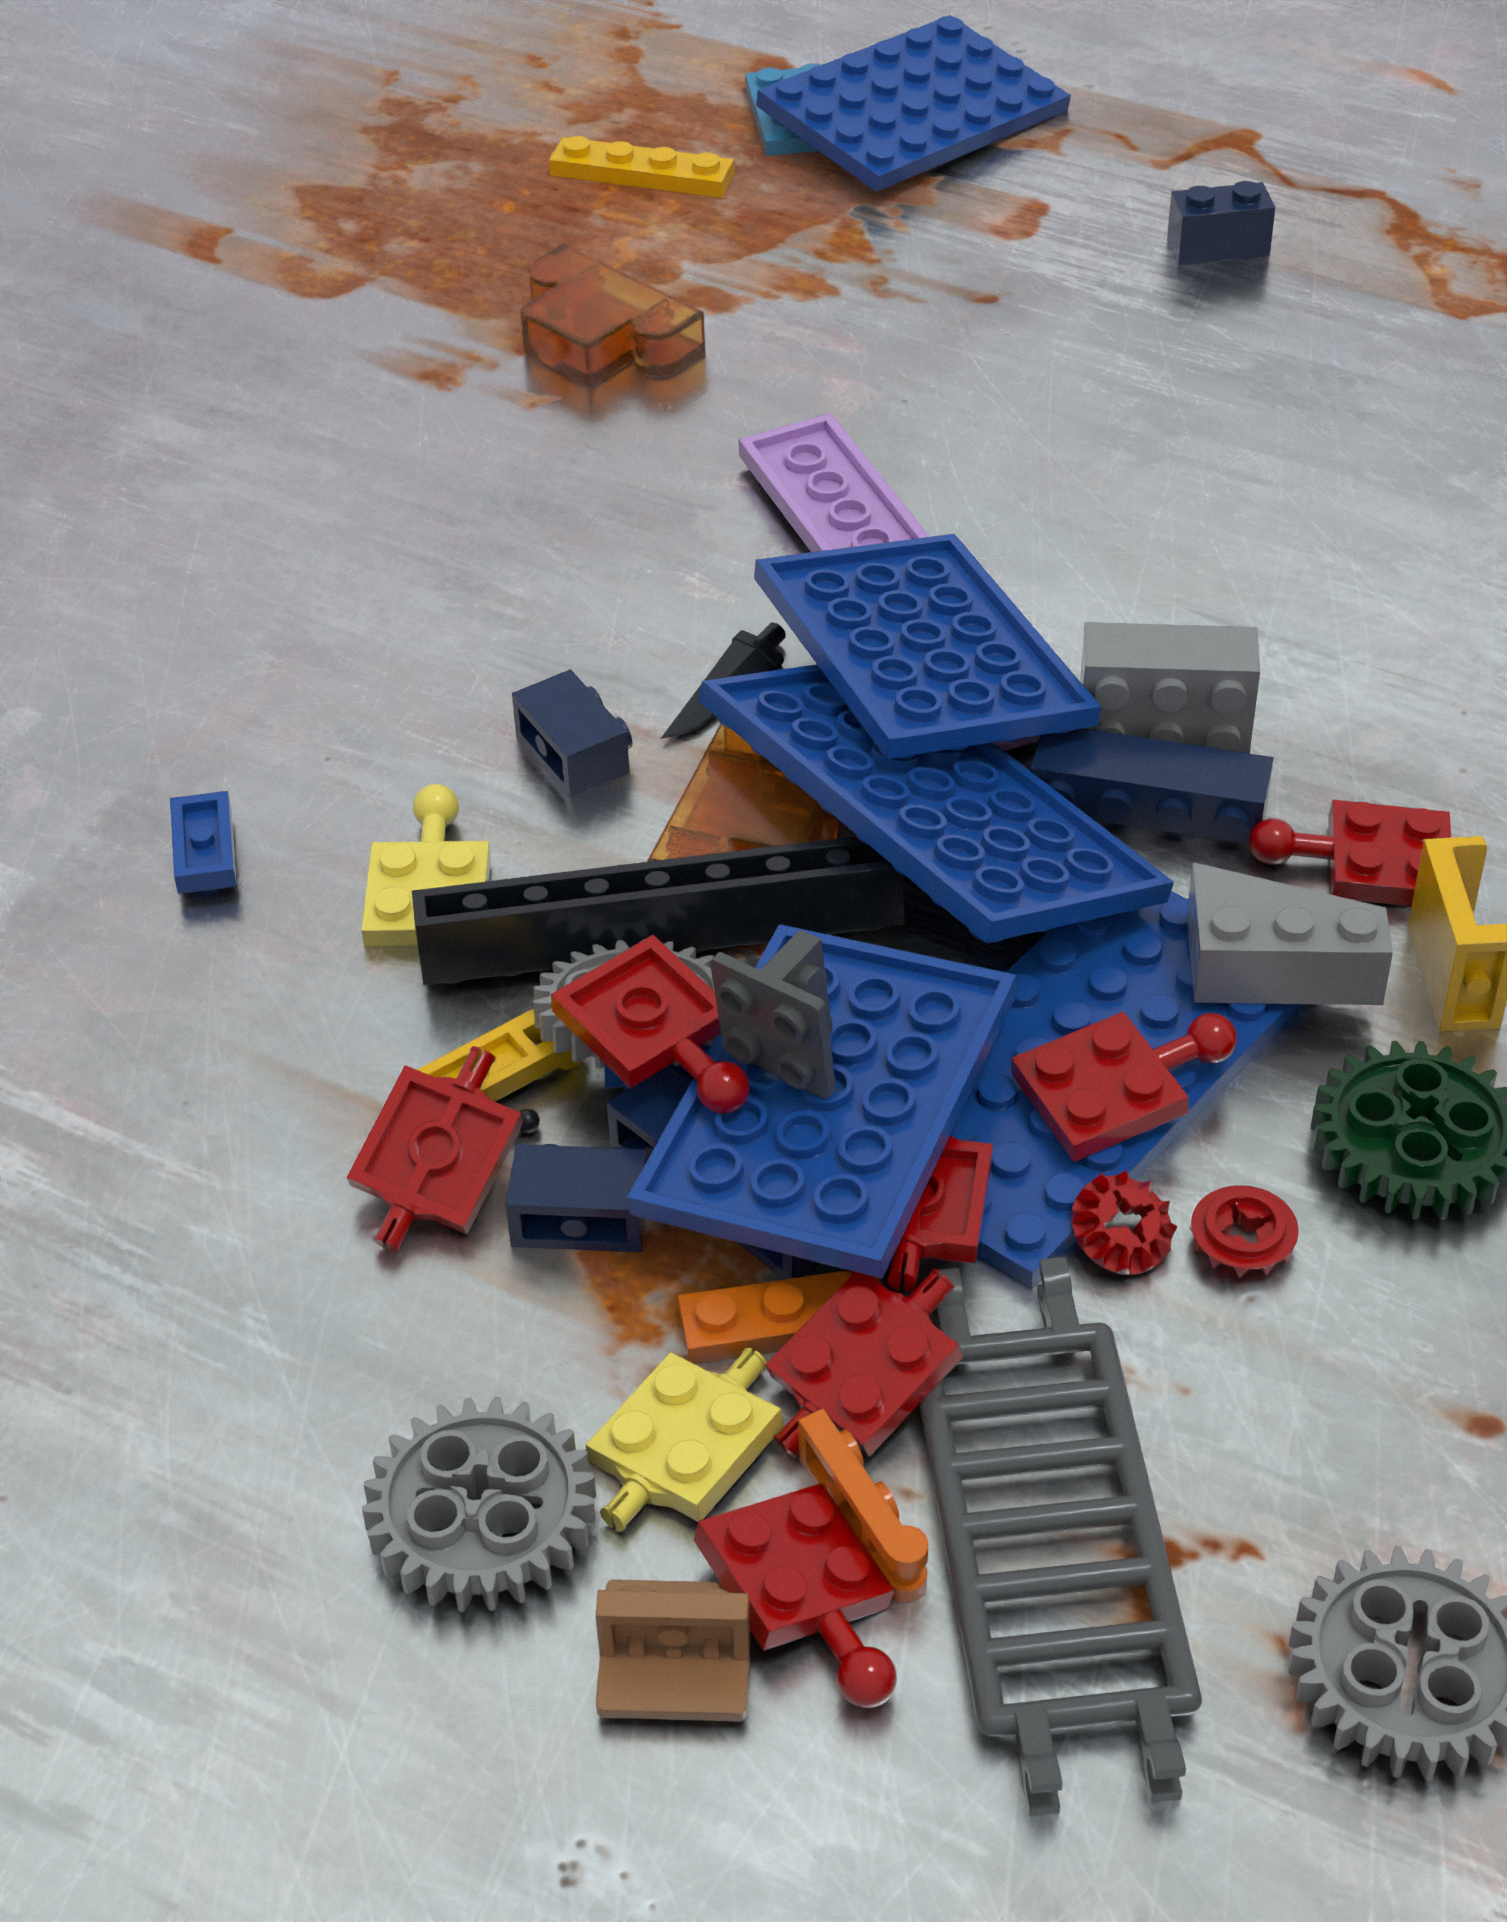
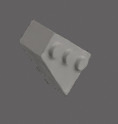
[1187,862,1393,1005]

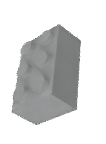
[1080,622,1260,753]

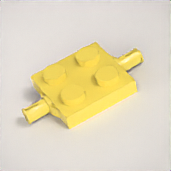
[585,1348,784,1532]

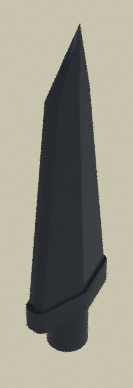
[660,622,786,739]

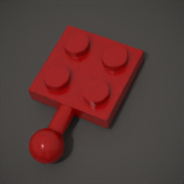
[1249,799,1452,906]
[551,935,750,1114]
[1011,1011,1237,1162]
[693,1483,897,1708]

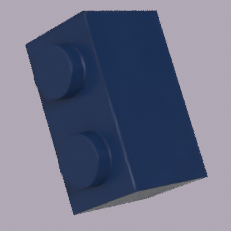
[1167,181,1275,266]
[512,669,633,799]
[505,1144,647,1253]

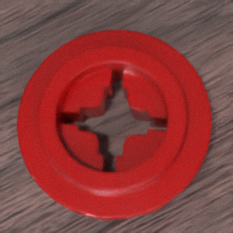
[1071,1170,1177,1275]
[1190,1185,1299,1278]

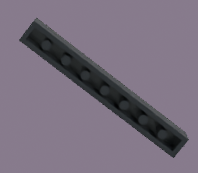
[412,836,904,985]

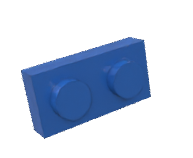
[170,791,237,894]

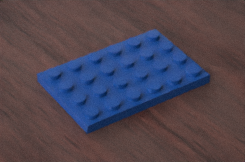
[756,15,1071,192]
[754,534,1101,759]
[627,924,1018,1279]

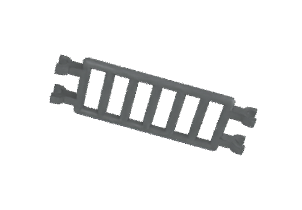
[919,1257,1202,1817]

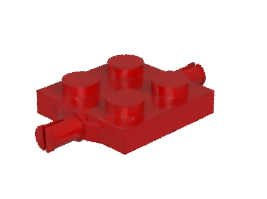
[347,1046,524,1253]
[887,1136,993,1291]
[765,1269,963,1458]

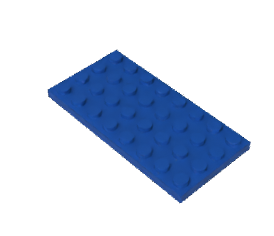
[698,664,1174,943]
[950,891,1304,1290]

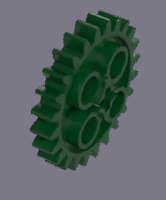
[1310,1041,1507,1219]

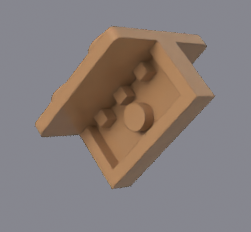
[595,1579,751,1721]

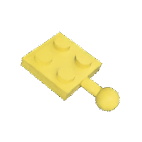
[361,784,491,946]

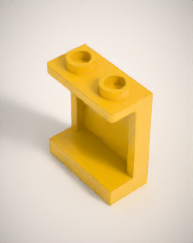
[1408,836,1507,1032]

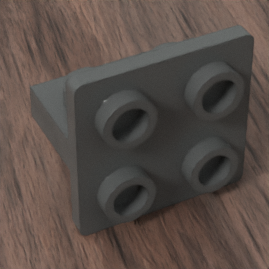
[710,930,836,1099]

